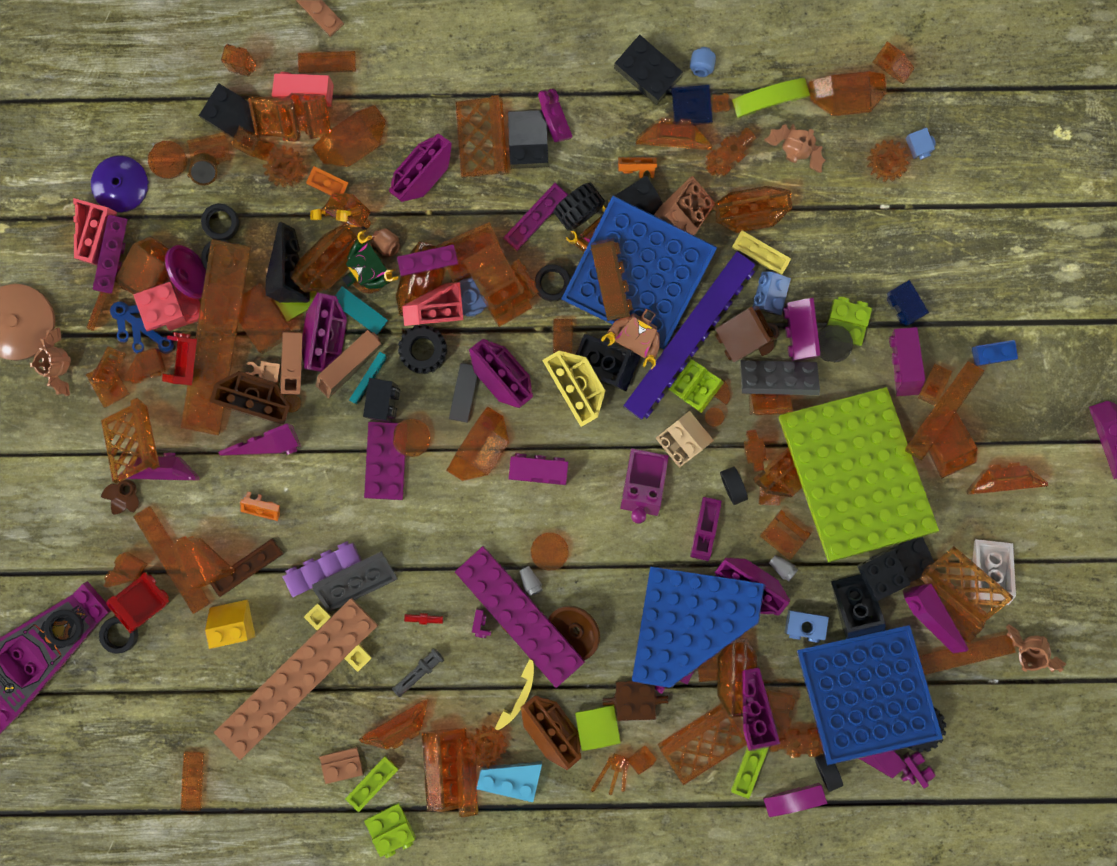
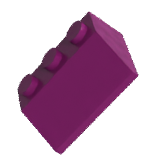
[783,298,820,361]

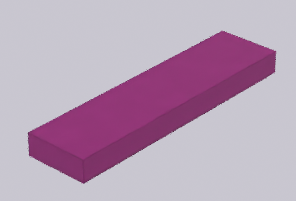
[503,183,568,251]

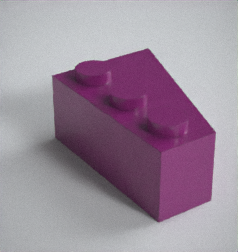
[889,327,925,397]
[508,453,568,485]

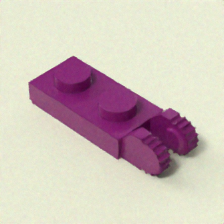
[538,89,573,142]

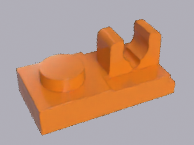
[618,157,657,178]
[306,166,348,200]
[240,492,280,521]

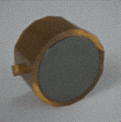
[187,153,220,186]

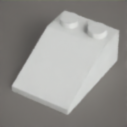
[970,539,1016,605]

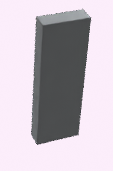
[449,363,478,423]

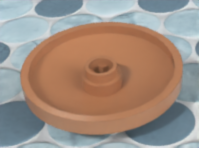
[0,284,55,361]

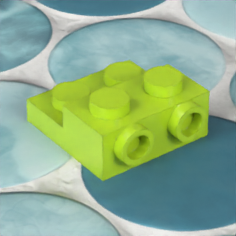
[824,297,872,346]
[364,803,416,858]

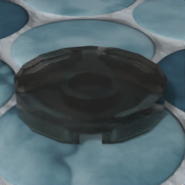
[818,325,853,363]

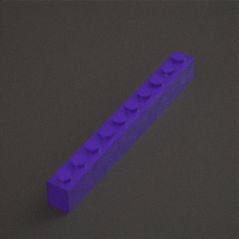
[623,252,755,420]

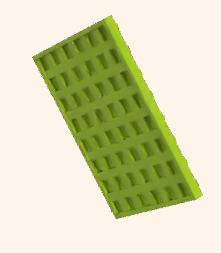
[778,387,939,563]

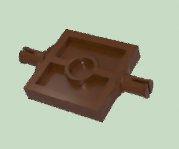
[603,681,668,721]

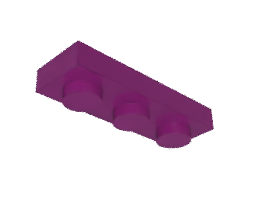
[397,245,458,277]

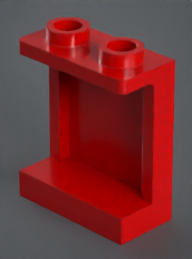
[162,332,197,385]
[106,572,169,634]

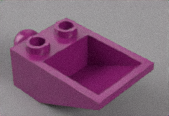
[620,448,669,524]

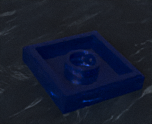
[671,85,713,127]

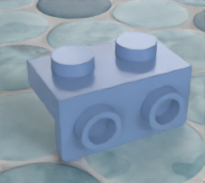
[753,272,791,315]

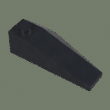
[266,222,310,303]

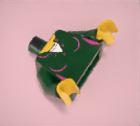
[342,230,399,289]

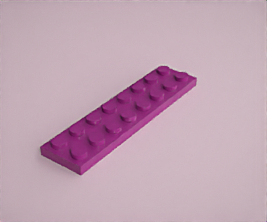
[455,546,585,688]

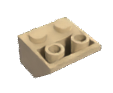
[656,411,714,468]

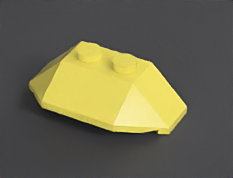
[542,351,606,427]

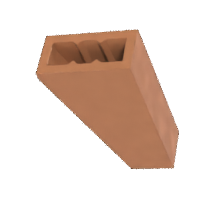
[315,330,381,399]

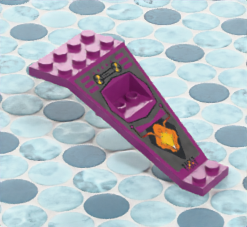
[0,581,111,734]

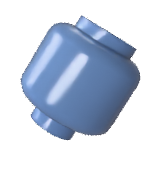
[690,47,716,77]

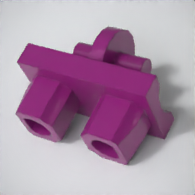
[901,751,936,789]

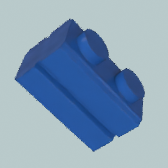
[972,340,1018,366]

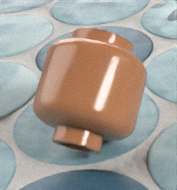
[371,228,400,257]

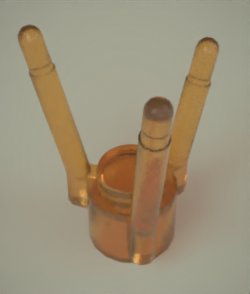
[591,753,629,795]

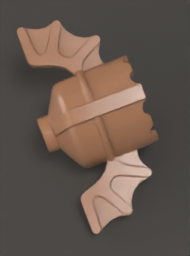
[764,124,825,173]
[30,327,71,396]
[1006,624,1066,672]

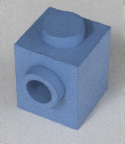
[905,128,936,160]

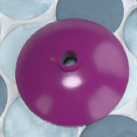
[165,245,211,299]

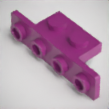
[92,215,127,294]

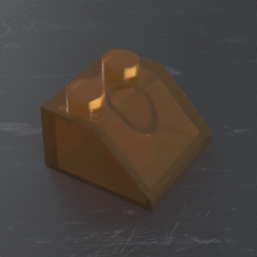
[749,394,793,416]

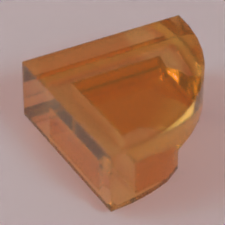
[714,379,730,405]

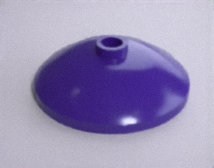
[91,156,148,213]

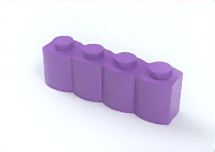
[283,541,362,597]

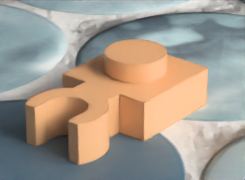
[246,361,281,383]

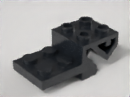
[857,537,938,601]

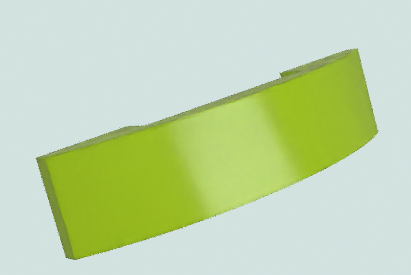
[732,78,810,118]

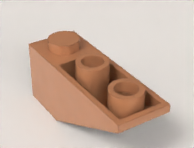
[280,331,302,394]

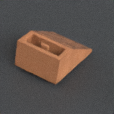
[654,176,715,235]

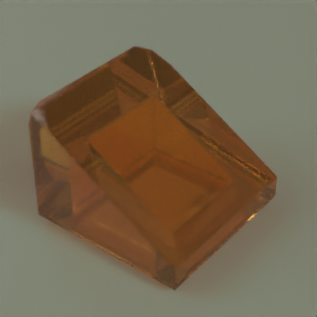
[759,485,781,506]
[627,746,656,775]

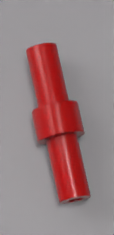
[404,613,443,625]

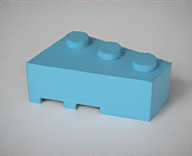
[476,761,542,802]

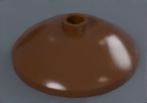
[548,606,600,660]

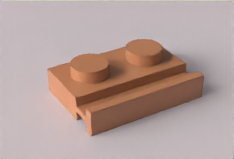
[319,747,364,784]

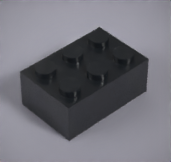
[614,35,683,105]
[363,378,400,423]

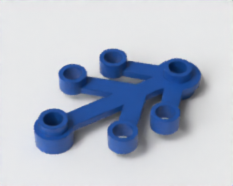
[110,302,174,354]

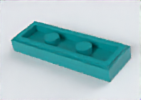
[335,286,388,336]
[349,352,387,405]

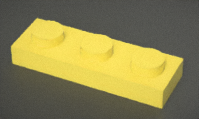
[732,230,791,275]

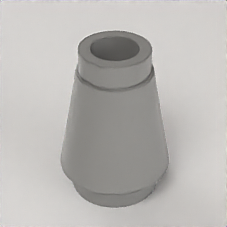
[769,555,798,582]
[519,566,543,596]

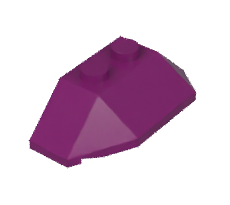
[389,133,452,202]
[302,293,347,372]
[469,339,533,408]
[1089,401,1117,479]
[118,452,199,481]
[715,558,790,615]

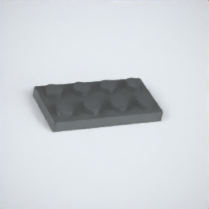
[740,360,820,395]
[312,551,398,613]

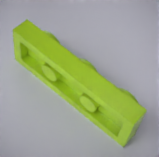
[731,747,769,799]
[345,756,399,812]

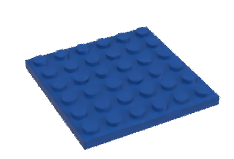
[561,195,717,350]
[797,625,943,766]

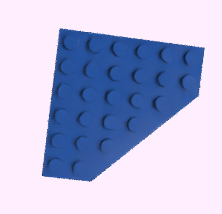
[632,567,765,688]

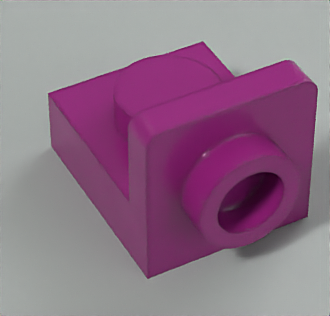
[472,608,491,638]

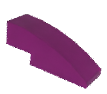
[690,497,722,561]
[763,783,827,817]

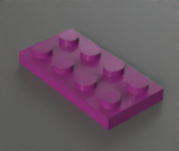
[364,422,407,500]

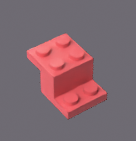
[133,282,206,332]

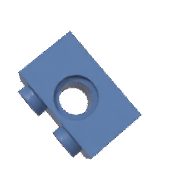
[785,610,829,643]

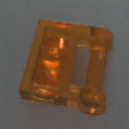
[760,510,811,561]

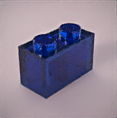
[886,280,929,326]

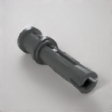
[392,648,444,697]

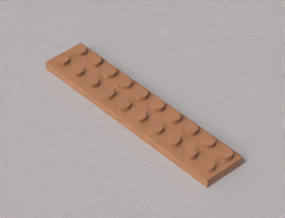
[213,598,378,760]

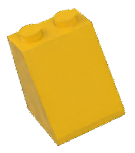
[205,599,256,649]

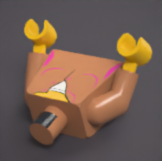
[601,308,660,370]

